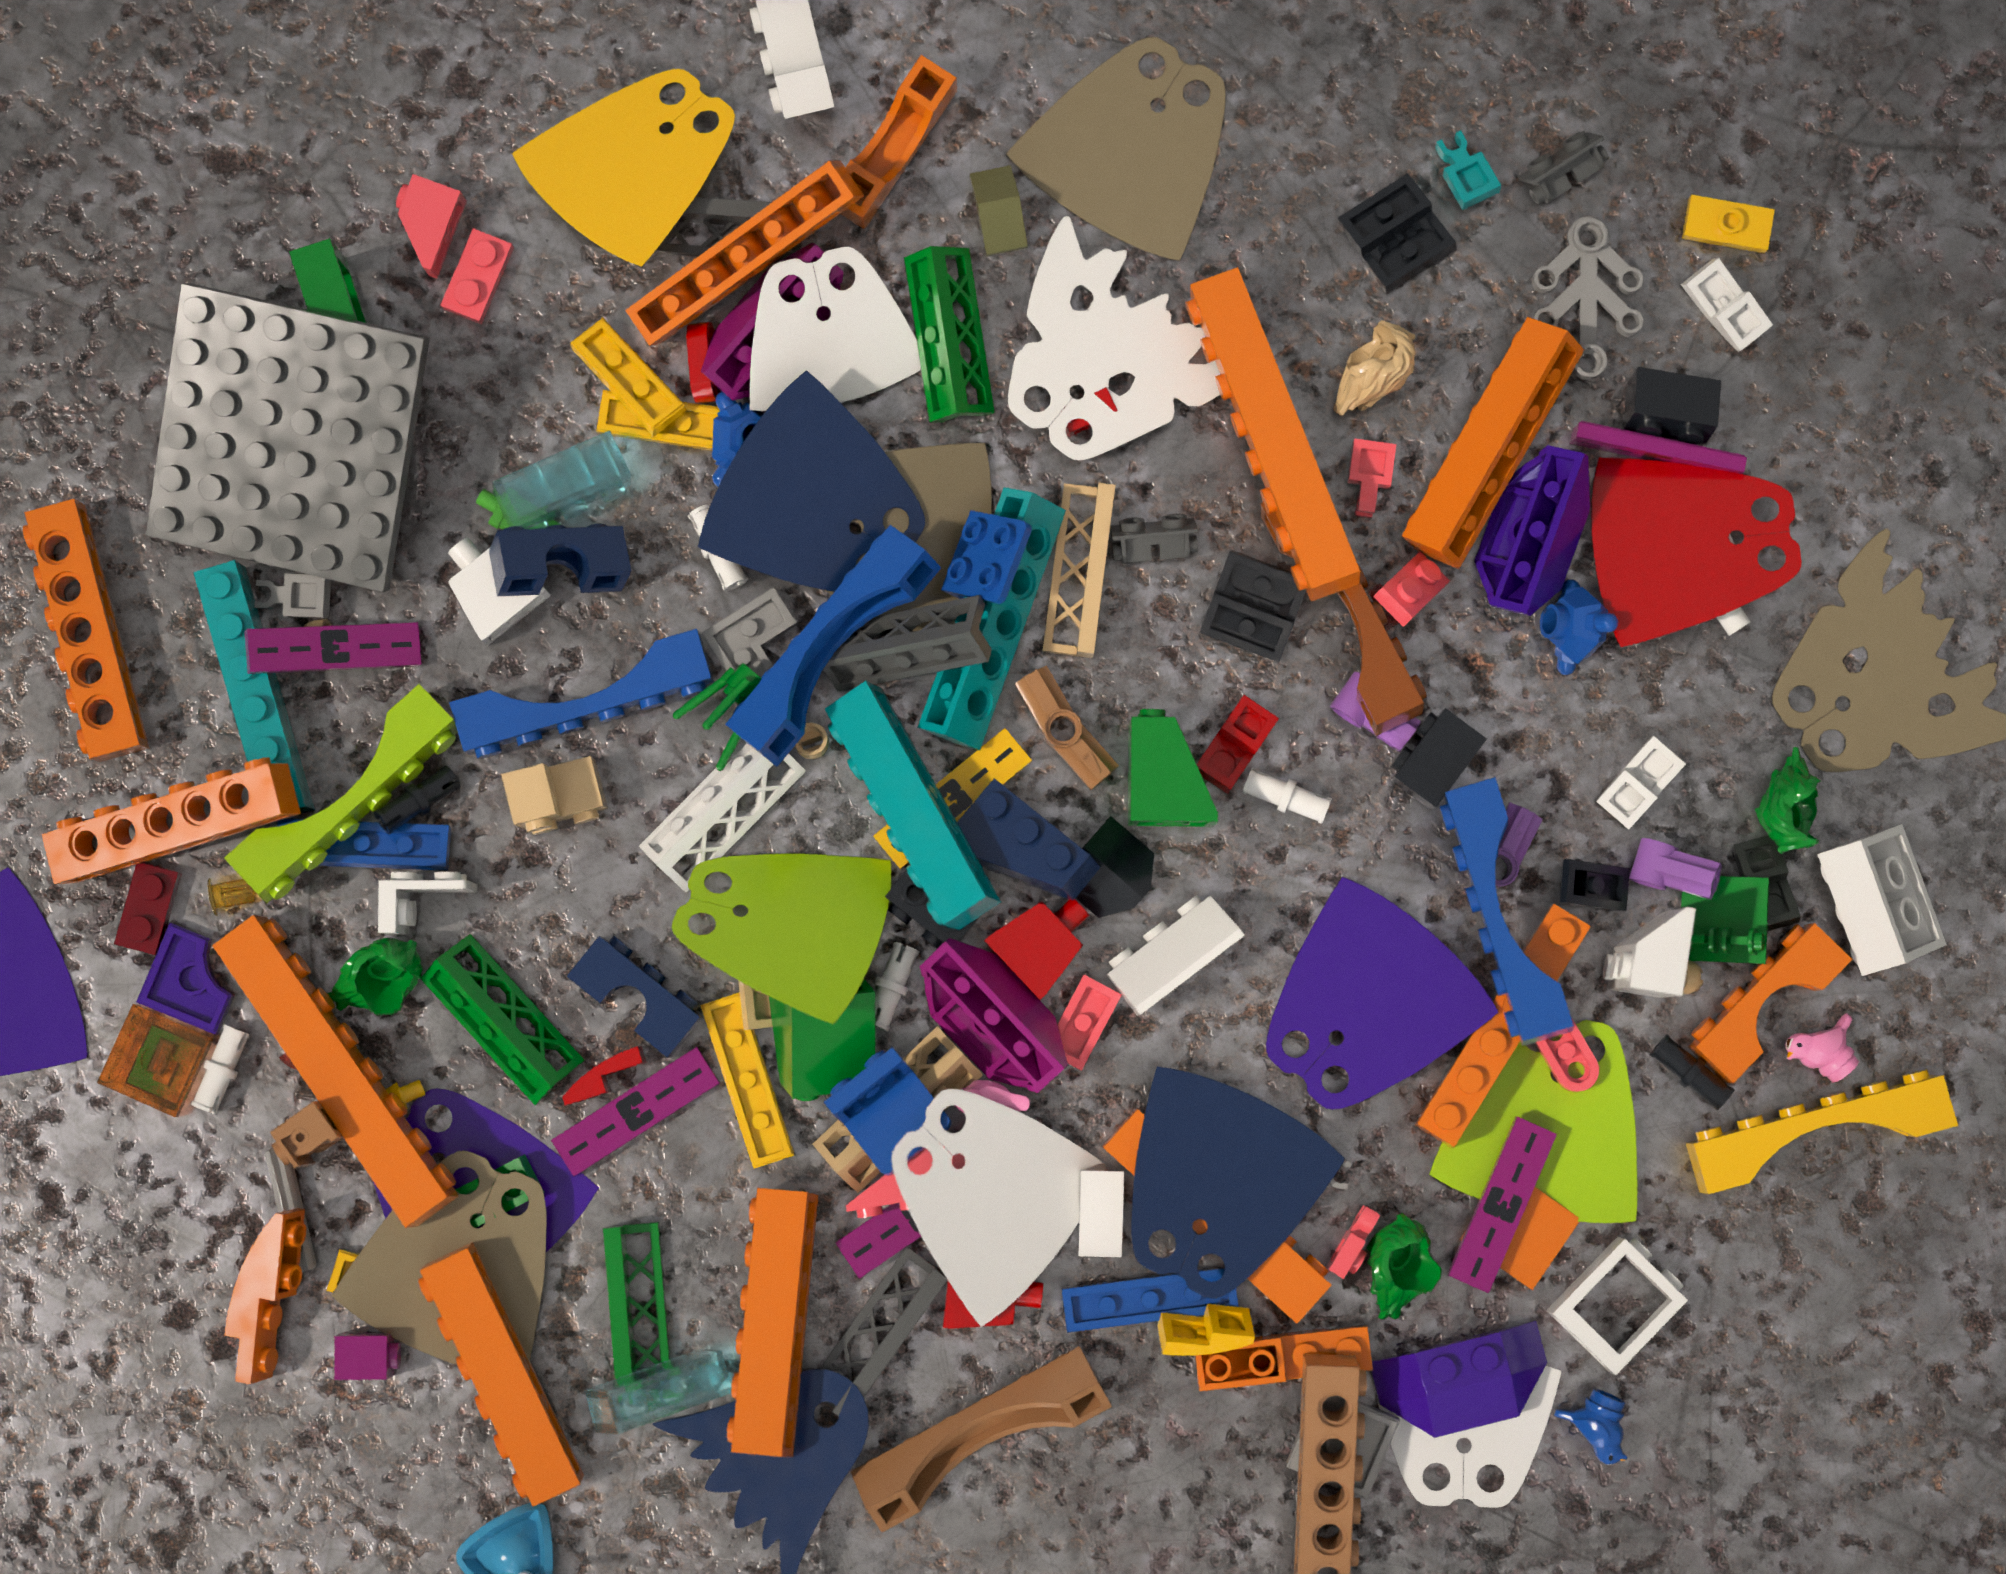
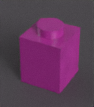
[334,1332,401,1380]

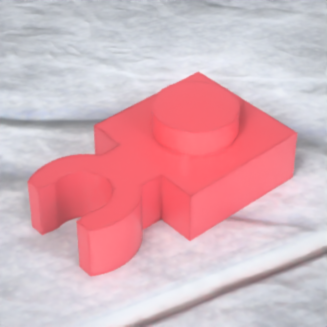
[1325,1205,1380,1279]

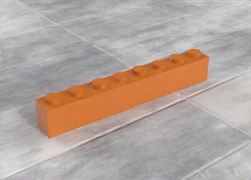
[1185,267,1360,602]
[212,915,459,1228]

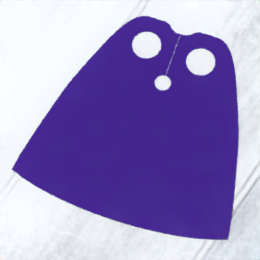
[0,867,88,1076]
[1266,877,1498,1110]
[373,1088,599,1252]

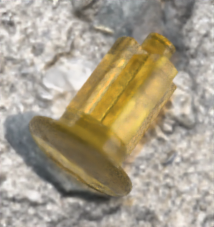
[207,878,257,916]

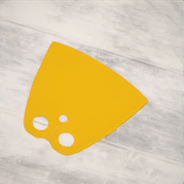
[512,69,735,267]

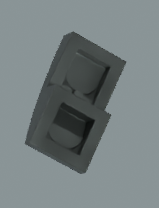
[1733,835,1801,931]

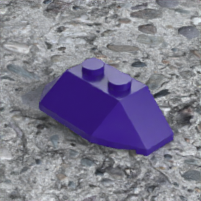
[1474,445,1590,616]
[1370,1320,1547,1438]

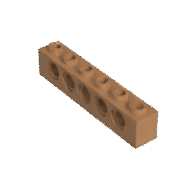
[1294,1354,1367,1574]

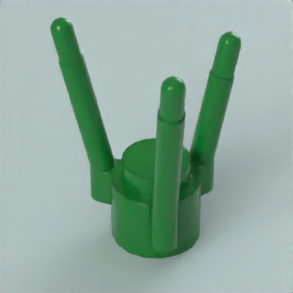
[673,662,761,771]

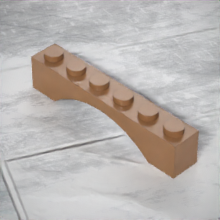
[850,1346,1112,1532]

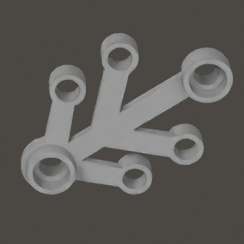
[1532,216,1644,380]

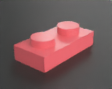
[440,228,514,324]
[1373,551,1450,627]
[1057,975,1122,1071]

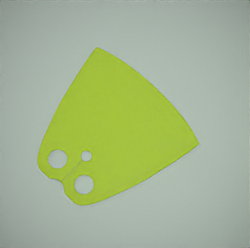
[672,853,891,1024]
[1429,1020,1637,1223]

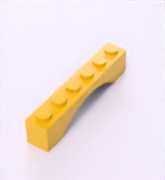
[1686,1069,1958,1194]

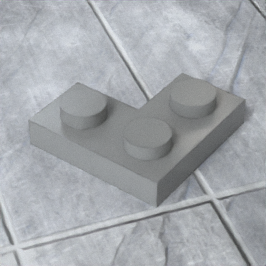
[702,587,797,678]

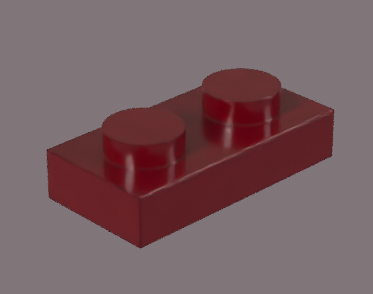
[114,863,182,955]

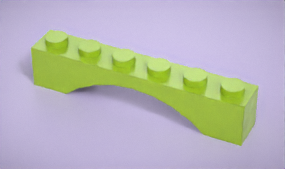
[224,684,458,904]

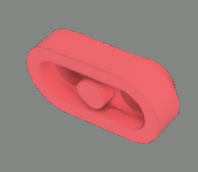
[1534,1019,1599,1092]

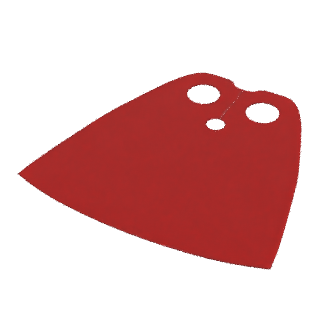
[1592,457,1802,647]

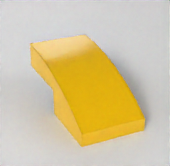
[1157,1304,1255,1356]

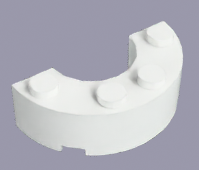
[749,0,834,119]

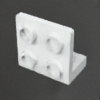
[378,872,478,936]

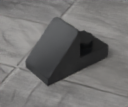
[1559,859,1630,911]

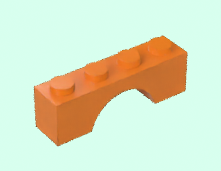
[841,55,957,230]
[1688,923,1852,1083]

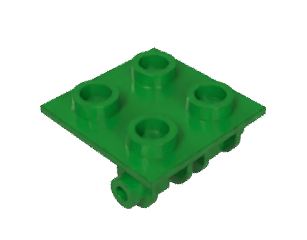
[1681,876,1769,964]

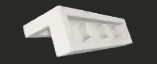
[639,741,806,892]

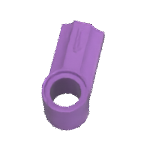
[1330,671,1421,752]
[1495,802,1543,888]
[1629,838,1722,900]

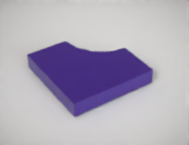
[136,923,235,1035]

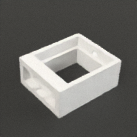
[1546,1237,1688,1375]

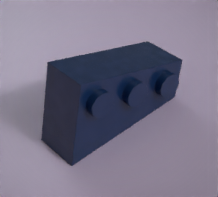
[957,778,1101,901]

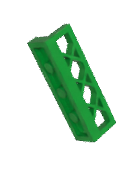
[904,246,995,423]
[420,934,585,1105]
[603,1222,673,1404]

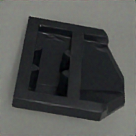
[1076,816,1154,918]

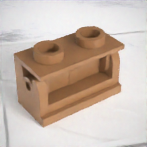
[270,1101,345,1168]

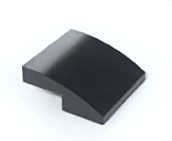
[1338,173,1457,295]
[1199,549,1306,663]

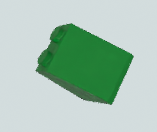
[1128,709,1218,827]
[769,979,875,1101]

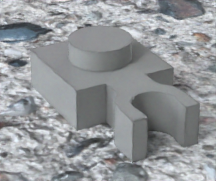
[254,573,331,619]

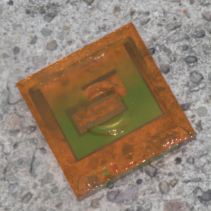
[97,1004,214,1117]

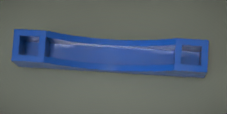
[725,525,941,767]
[449,629,715,759]
[1439,777,1574,1046]

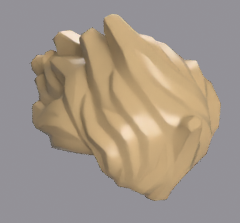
[1333,320,1415,416]

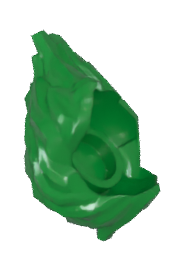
[1755,747,1821,854]
[327,938,423,1016]
[1366,1213,1442,1320]

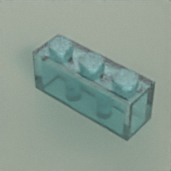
[492,430,632,529]
[585,1349,731,1434]

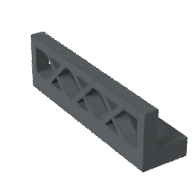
[654,197,802,262]
[823,595,992,691]
[819,1246,948,1416]

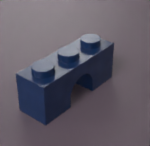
[489,523,632,597]
[566,935,703,1058]

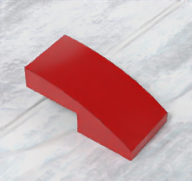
[1196,695,1279,794]
[562,1046,647,1105]

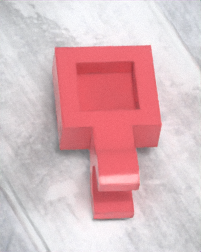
[1347,438,1396,518]

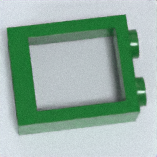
[289,238,367,323]

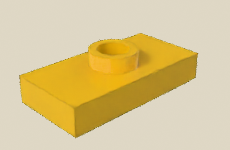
[1682,195,1775,254]

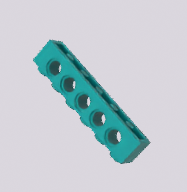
[917,487,1066,750]

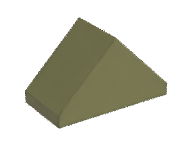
[969,165,1028,257]

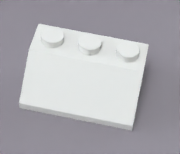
[1817,824,1947,976]
[1106,895,1245,1016]
[1603,907,1696,998]

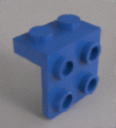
[941,510,1032,604]
[824,1047,951,1175]

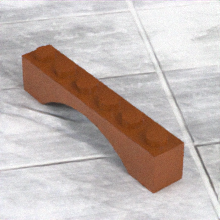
[1261,502,1427,736]

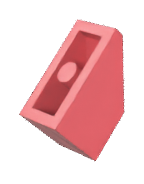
[396,174,467,279]

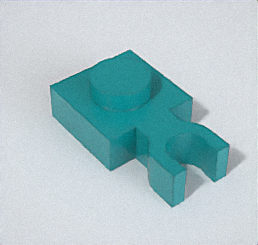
[1435,130,1501,210]

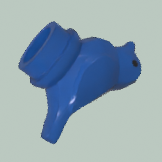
[1554,1388,1627,1465]

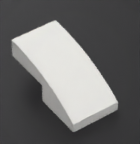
[1681,258,1773,351]
[1596,735,1686,829]
[1078,1170,1124,1257]

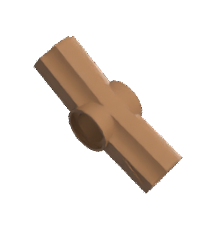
[1015,665,1119,791]

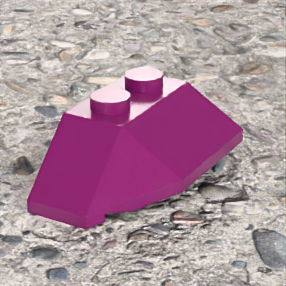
[701,242,844,400]
[920,938,1068,1093]

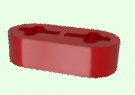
[686,322,721,403]

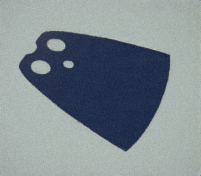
[698,370,925,592]
[1131,1067,1345,1299]

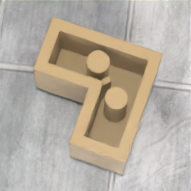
[501,756,608,835]

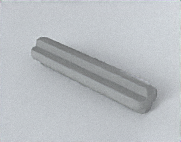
[265,1148,317,1272]

